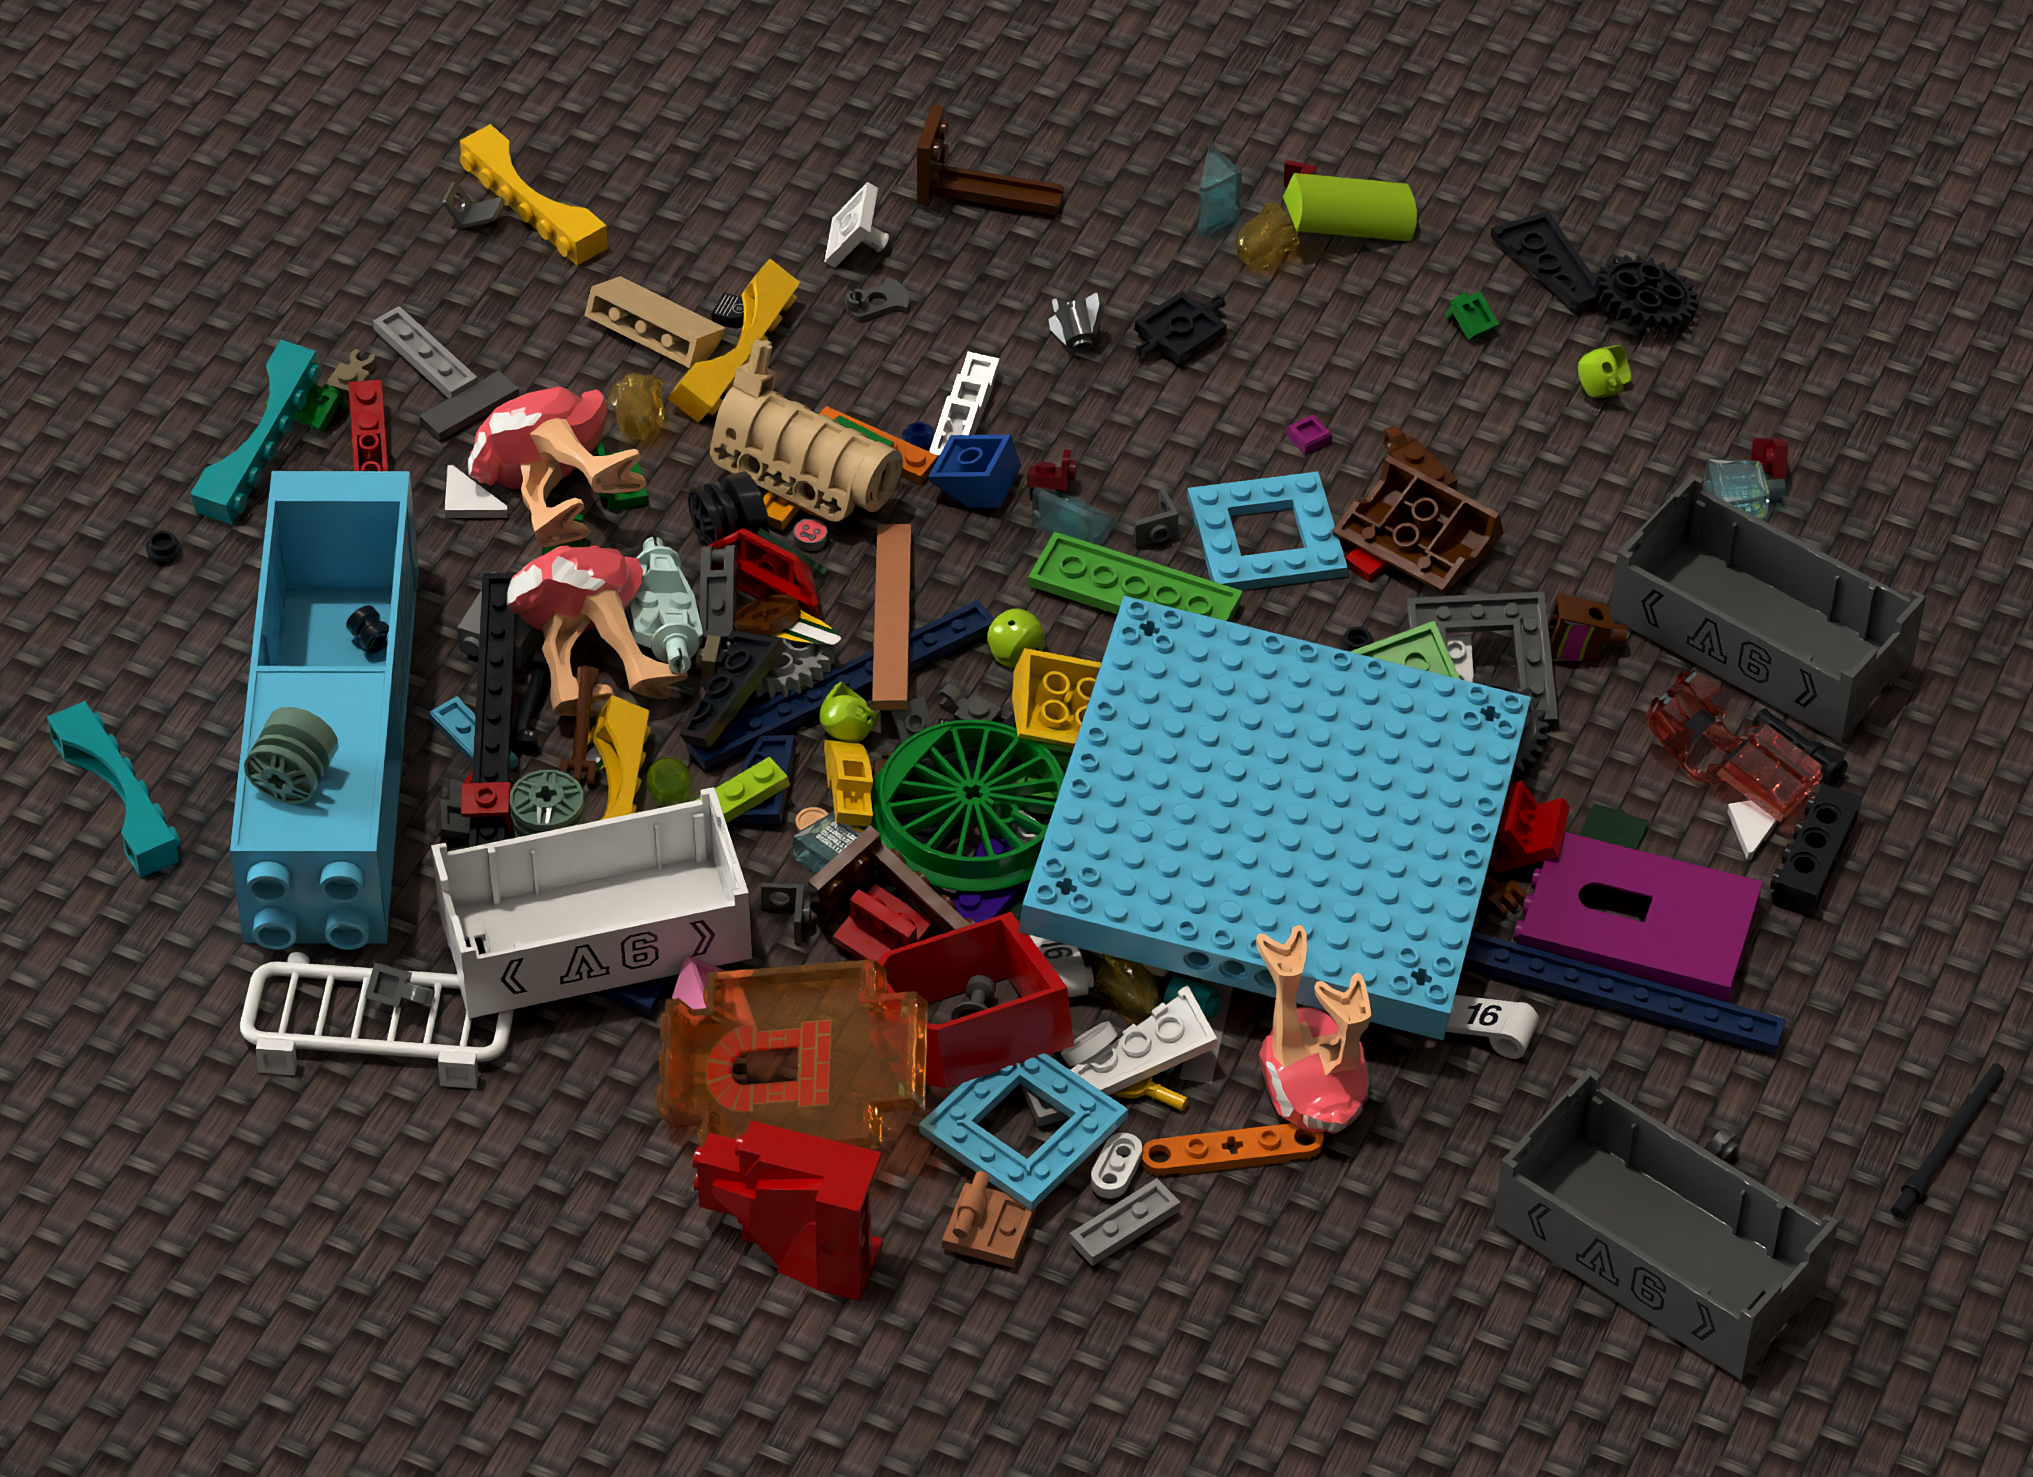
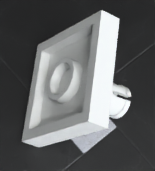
[824,182,889,268]

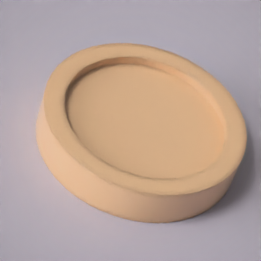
[795,807,831,838]

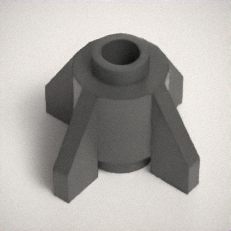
[1048,292,1104,351]

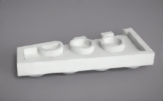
[1070,985,1219,1095]

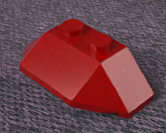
[708,528,819,619]

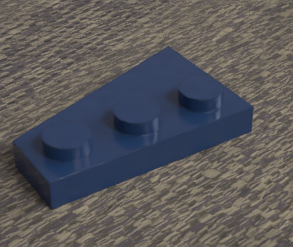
[726,735,797,824]

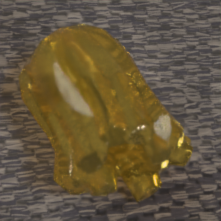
[1235,202,1300,269]
[607,373,665,440]
[1094,954,1162,1019]

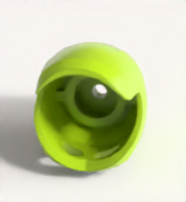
[1578,345,1632,398]
[987,608,1046,668]
[819,681,879,743]

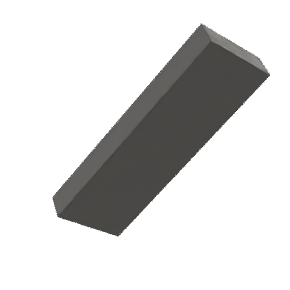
[419,371,519,441]

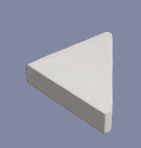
[445,465,508,518]
[1727,794,1792,860]

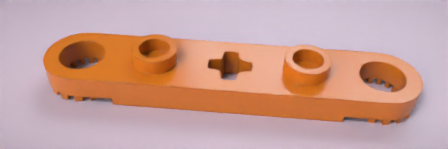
[1141,1123,1324,1177]

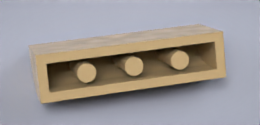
[584,276,725,368]

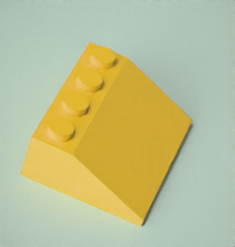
[1012,648,1102,748]

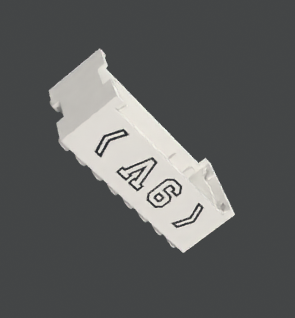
[431,787,752,1019]

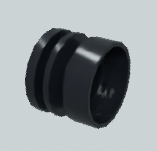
[688,471,769,546]

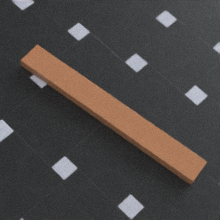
[872,524,911,710]

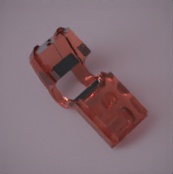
[1645,669,1823,822]

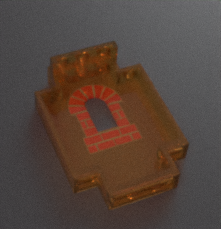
[657,959,928,1149]

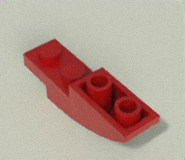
[348,380,389,471]

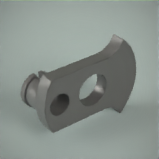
[845,277,910,323]

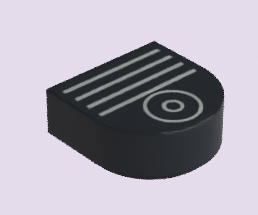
[711,292,744,326]

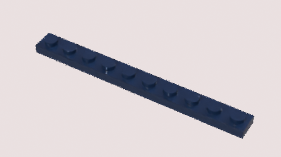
[686,600,994,770]
[1462,931,1786,1055]

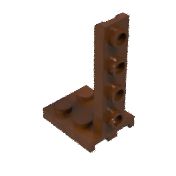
[917,105,1064,216]
[808,825,976,933]

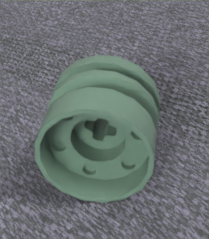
[244,707,339,804]
[509,770,586,838]

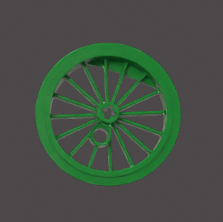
[871,720,1065,892]

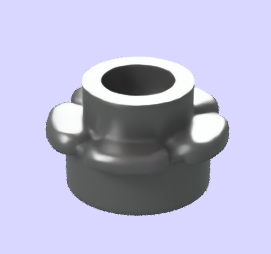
[1704,1128,1738,1161]

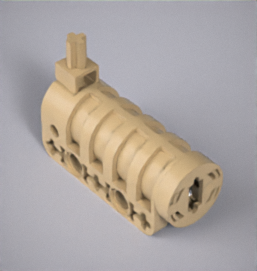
[710,339,903,522]

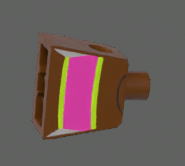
[1548,593,1627,663]

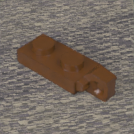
[1383,425,1457,489]

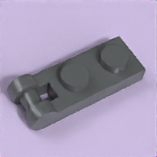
[700,545,739,640]

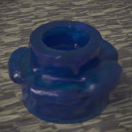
[902,422,934,450]

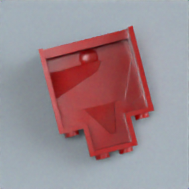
[693,1120,883,1301]

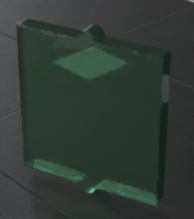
[757,528,827,575]
[1579,803,1649,850]

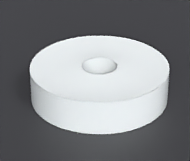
[1061,1021,1118,1067]

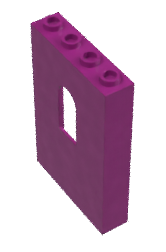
[1513,832,1763,1003]

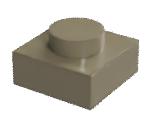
[696,635,721,684]

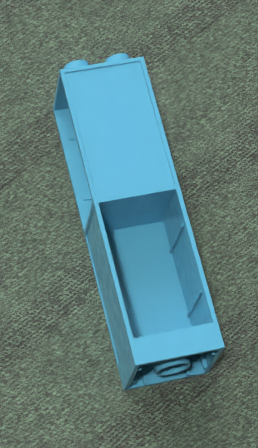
[230,471,419,950]

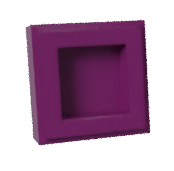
[1286,414,1332,455]

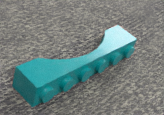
[190,340,322,524]
[47,701,181,878]

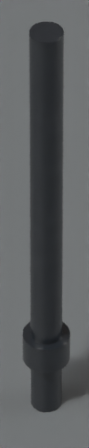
[1891,1063,2005,1219]

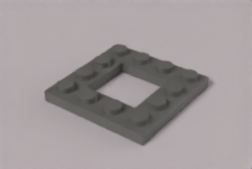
[1406,591,1558,724]

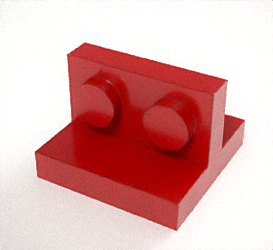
[1490,780,1570,873]
[833,884,933,968]

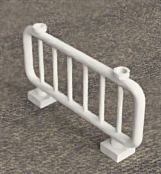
[240,952,514,1089]

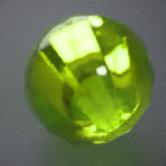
[646,757,691,801]

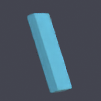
[429,696,518,770]

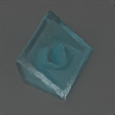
[1197,146,1242,237]
[1032,486,1116,544]

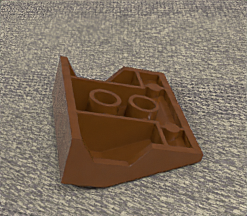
[1332,455,1504,593]

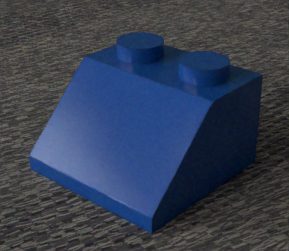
[928,434,1022,509]

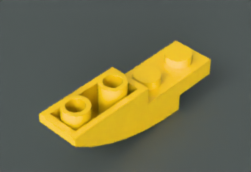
[824,740,873,827]

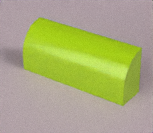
[1283,173,1417,242]

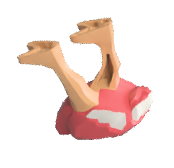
[468,386,647,548]
[507,545,688,717]
[1256,925,1372,1134]

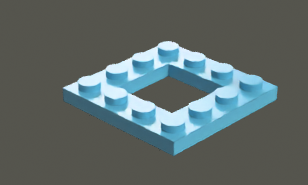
[1187,471,1348,590]
[919,1053,1128,1211]

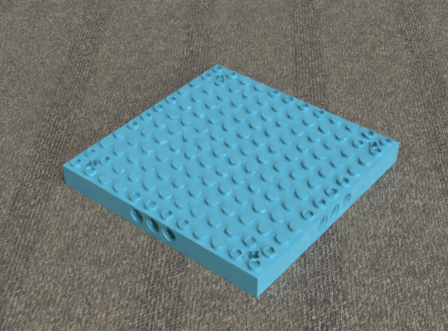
[1018,596,1531,1040]

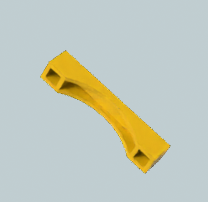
[459,124,608,266]
[667,259,800,423]
[592,695,650,820]

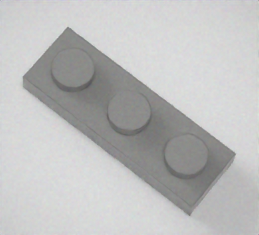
[1069,1178,1181,1266]

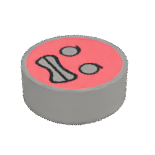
[794,519,827,551]

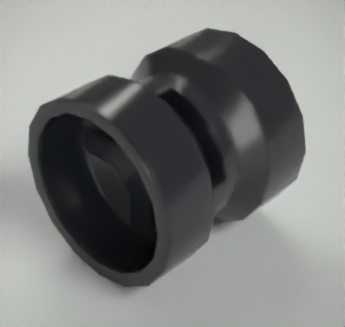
[346,605,389,654]

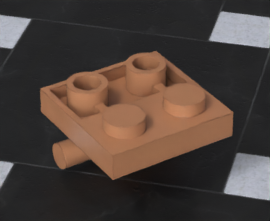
[942,1171,1036,1268]

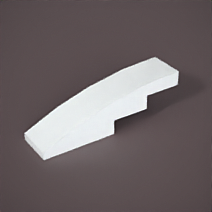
[929,352,1000,458]

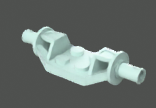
[627,537,703,673]

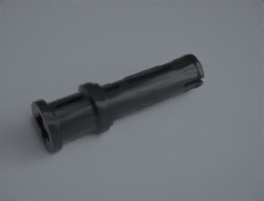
[1752,708,1848,786]

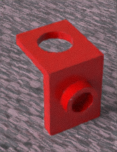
[461,782,512,833]

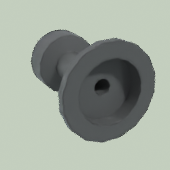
[951,975,996,1020]

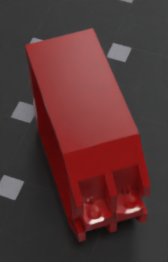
[863,912,1074,1089]

